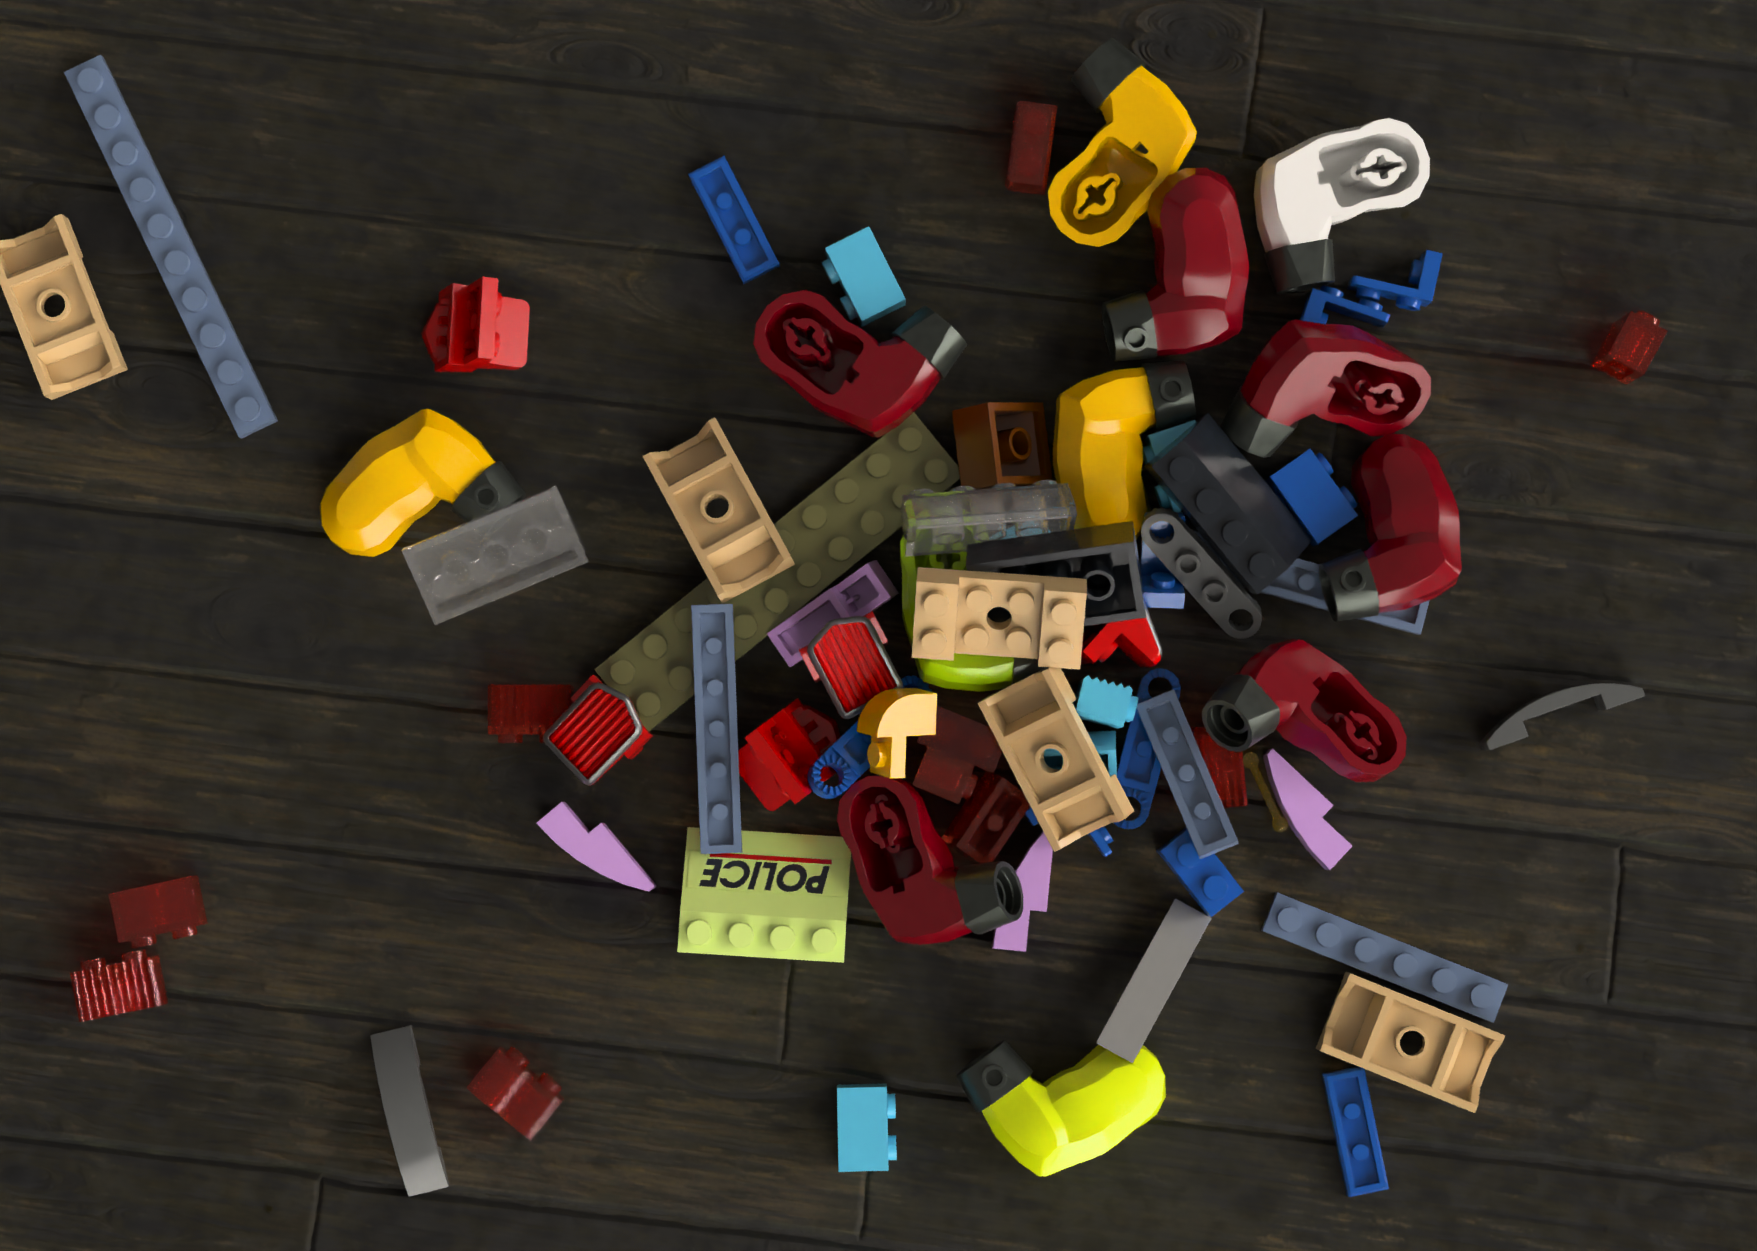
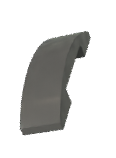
[1480,683,1645,751]
[370,1025,450,1197]

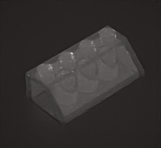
[901,480,1077,557]
[402,486,589,625]

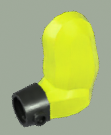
[956,1040,1166,1177]

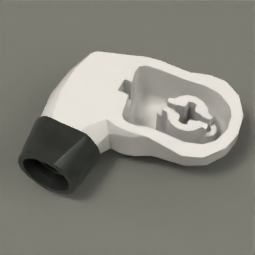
[1254,118,1430,294]

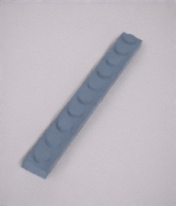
[64,55,278,439]

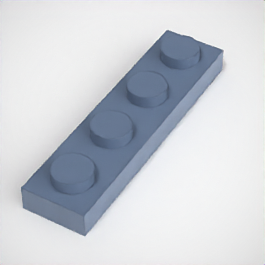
[1136,689,1239,859]

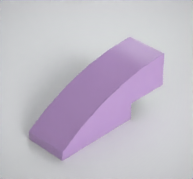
[767,560,899,667]
[1263,748,1352,870]
[537,802,657,892]
[992,831,1053,952]

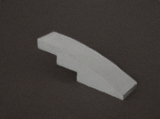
[1096,898,1212,1063]

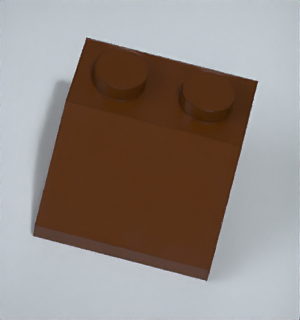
[952,402,1053,492]

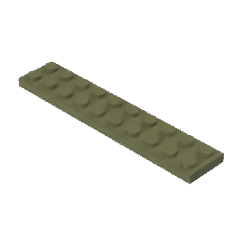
[594,412,960,732]

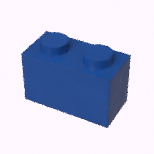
[1265,448,1358,547]
[1156,828,1244,917]

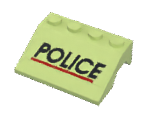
[677,827,851,963]

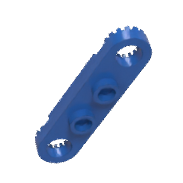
[1114,669,1181,829]
[807,675,932,799]

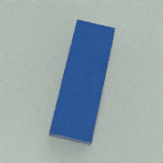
[688,156,780,284]
[1322,1066,1389,1197]

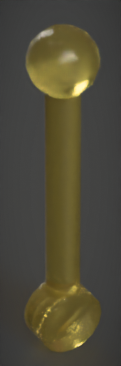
[1242,752,1288,832]

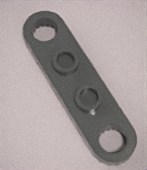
[1141,507,1262,639]

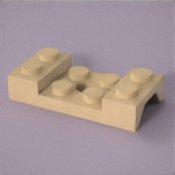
[0,214,128,400]
[643,417,795,604]
[912,567,1087,669]
[978,667,1134,852]
[1316,972,1505,1113]

